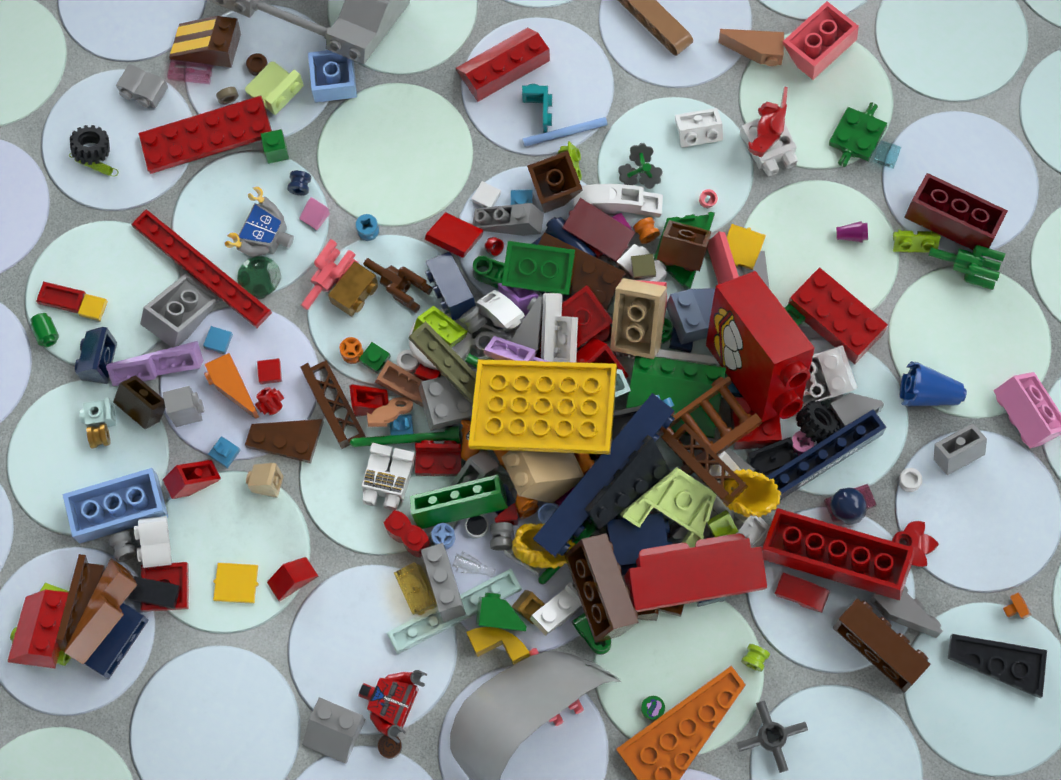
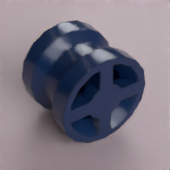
[287,170,311,195]

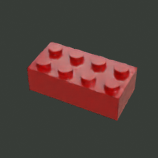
[788,267,888,364]

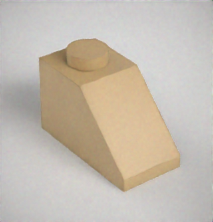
[246,463,284,498]

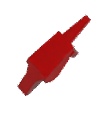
[747,87,788,157]

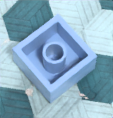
[308,50,357,103]

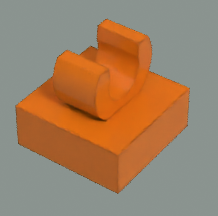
[1003,592,1032,619]

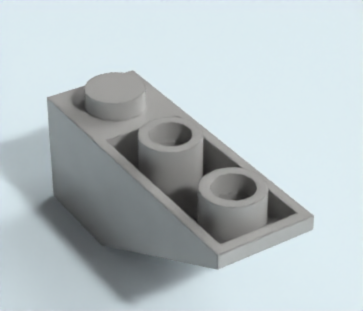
[472,203,544,236]
[506,296,543,356]
[870,586,943,638]

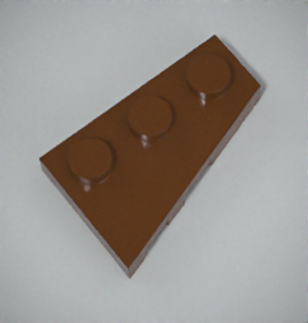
[245,419,324,463]

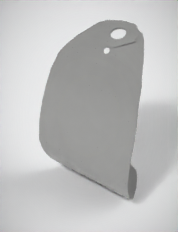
[450,651,621,780]

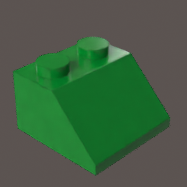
[476,592,527,631]

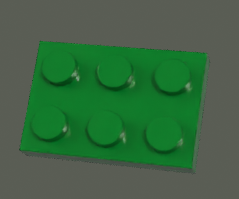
[502,241,576,295]

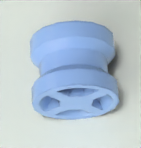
[431,523,456,549]

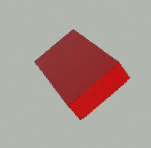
[36,281,86,313]

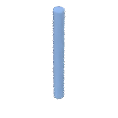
[523,117,607,147]

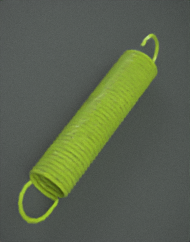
[69,153,119,176]

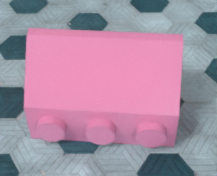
[993,372,1061,448]

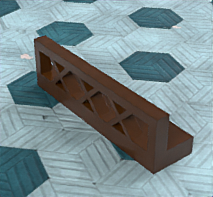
[300,360,366,449]
[661,423,748,506]
[56,554,105,651]

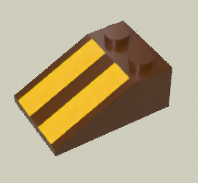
[169,16,241,68]

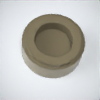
[216,87,239,104]

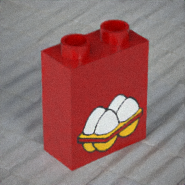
[706,271,815,422]

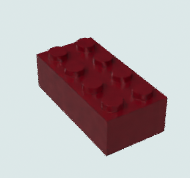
[904,173,1008,250]

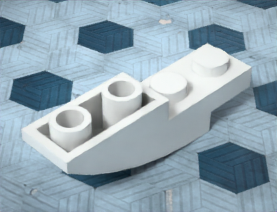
[572,184,663,218]
[476,290,525,329]
[530,580,582,636]

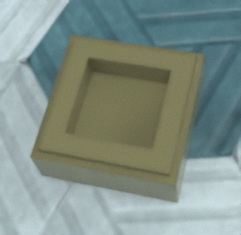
[631,254,656,280]

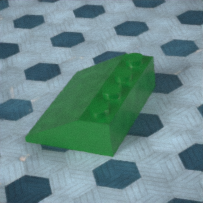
[626,356,726,439]

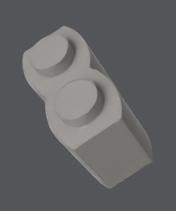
[116,64,168,108]

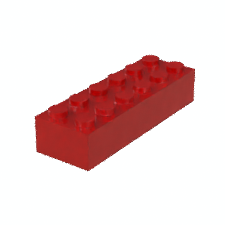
[762,508,914,601]

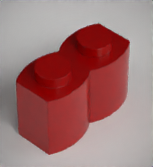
[383,510,431,558]

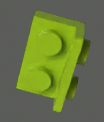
[413,306,468,348]

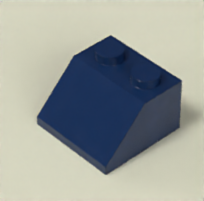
[75,327,117,384]

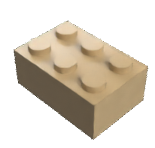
[610,278,667,359]

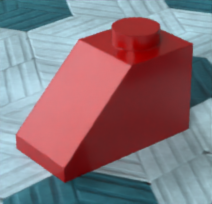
[163,459,221,499]

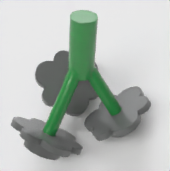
[618,143,663,189]

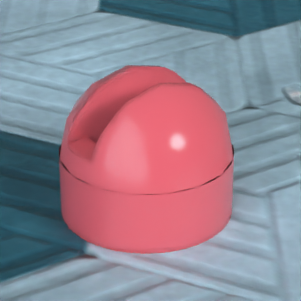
[699,189,718,208]

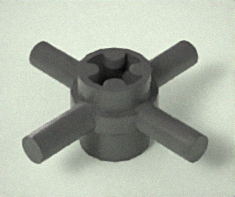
[737,701,808,773]

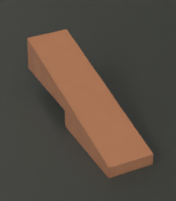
[375,360,423,407]

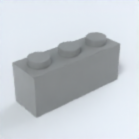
[421,543,466,622]

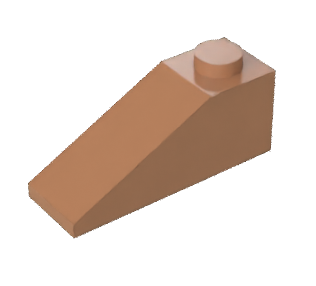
[719,29,784,66]

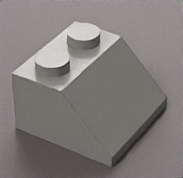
[302,697,366,764]

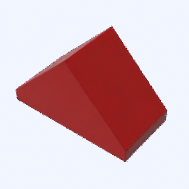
[349,384,389,417]
[267,557,319,602]

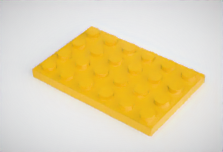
[468,359,617,454]

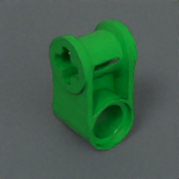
[473,256,505,290]
[572,612,611,655]

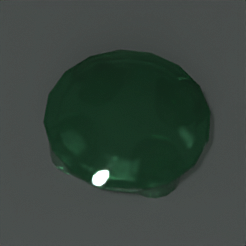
[237,256,282,299]

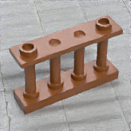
[658,376,762,475]

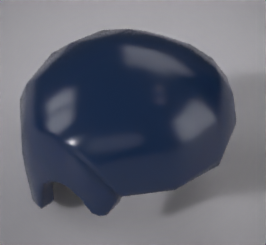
[830,487,867,525]

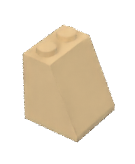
[501,451,584,503]

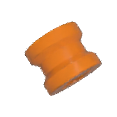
[633,217,660,244]
[339,337,364,364]

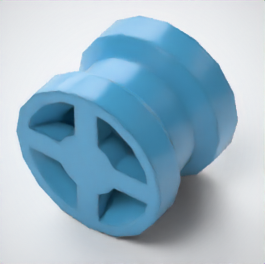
[356,214,379,241]

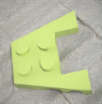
[620,467,716,548]

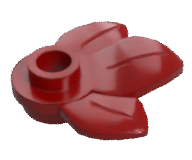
[892,521,939,567]

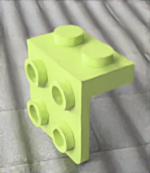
[245,62,304,115]

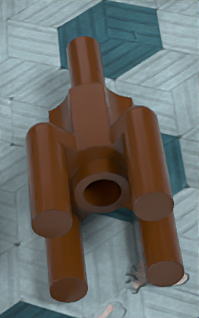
[363,258,433,313]

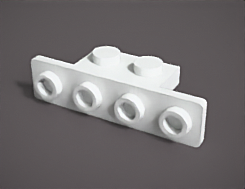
[541,293,578,363]

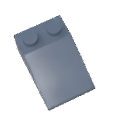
[666,288,715,344]

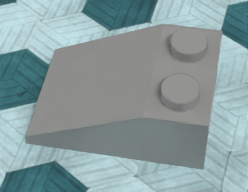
[140,273,220,347]

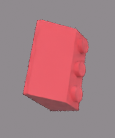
[783,1,859,80]

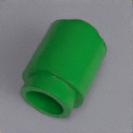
[30,313,59,347]

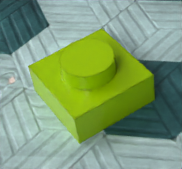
[707,510,739,537]

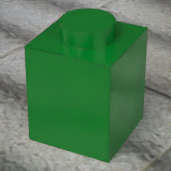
[261,129,289,164]

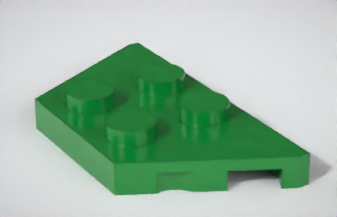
[654,212,715,290]

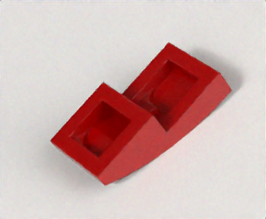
[775,572,830,613]

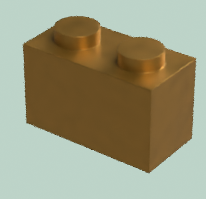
[328,261,378,317]

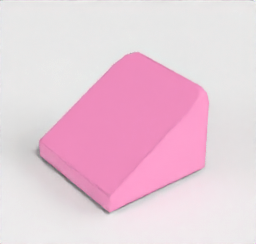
[299,197,330,230]

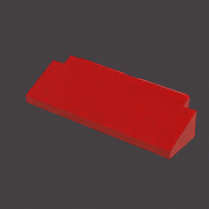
[624,533,767,612]

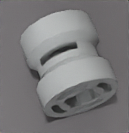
[490,522,513,550]
[108,531,137,562]

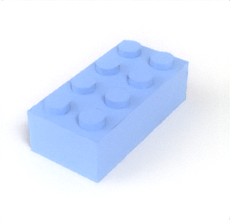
[62,468,168,544]

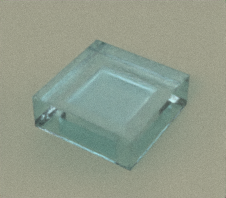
[873,140,901,169]

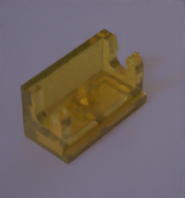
[394,562,437,615]

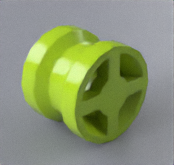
[741,644,770,672]

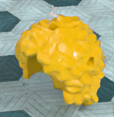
[723,469,781,518]
[512,523,575,569]

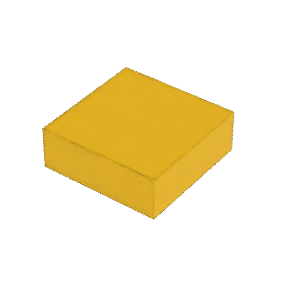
[78,294,108,321]

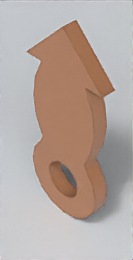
[367,397,413,427]

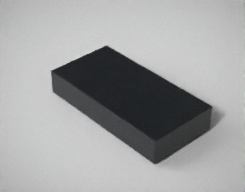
[128,576,181,609]

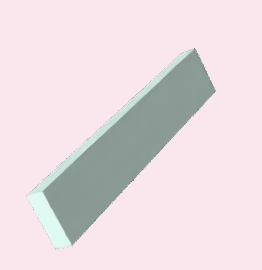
[387,569,522,655]

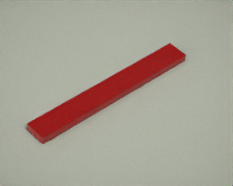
[131,209,272,328]

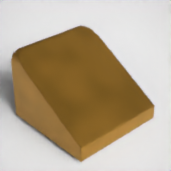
[512,590,545,624]

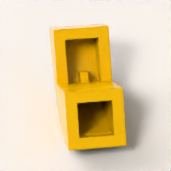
[466,627,530,665]

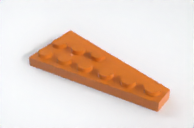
[616,666,746,780]

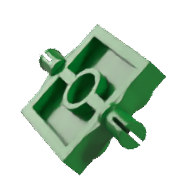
[829,102,887,167]

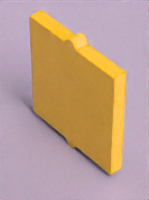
[727,224,766,270]
[213,563,259,603]

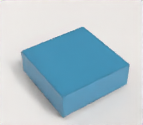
[203,326,233,354]

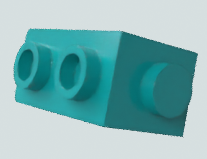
[522,84,552,133]

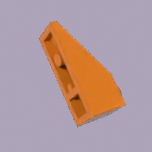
[204,353,259,419]

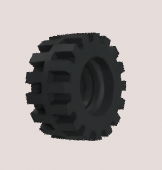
[70,125,110,165]
[796,400,839,444]

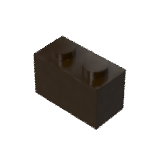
[113,375,166,429]

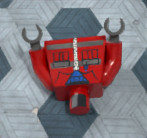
[358,670,427,743]

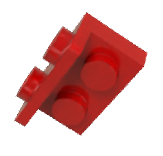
[415,440,462,477]

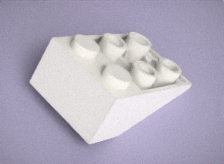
[802,345,857,407]

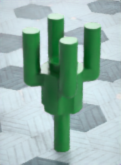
[928,245,1006,290]

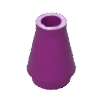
[836,221,868,243]

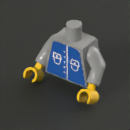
[225,187,294,257]

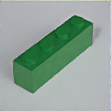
[410,474,508,529]

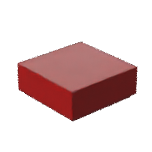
[257,358,282,384]

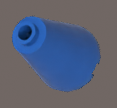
[899,361,967,407]

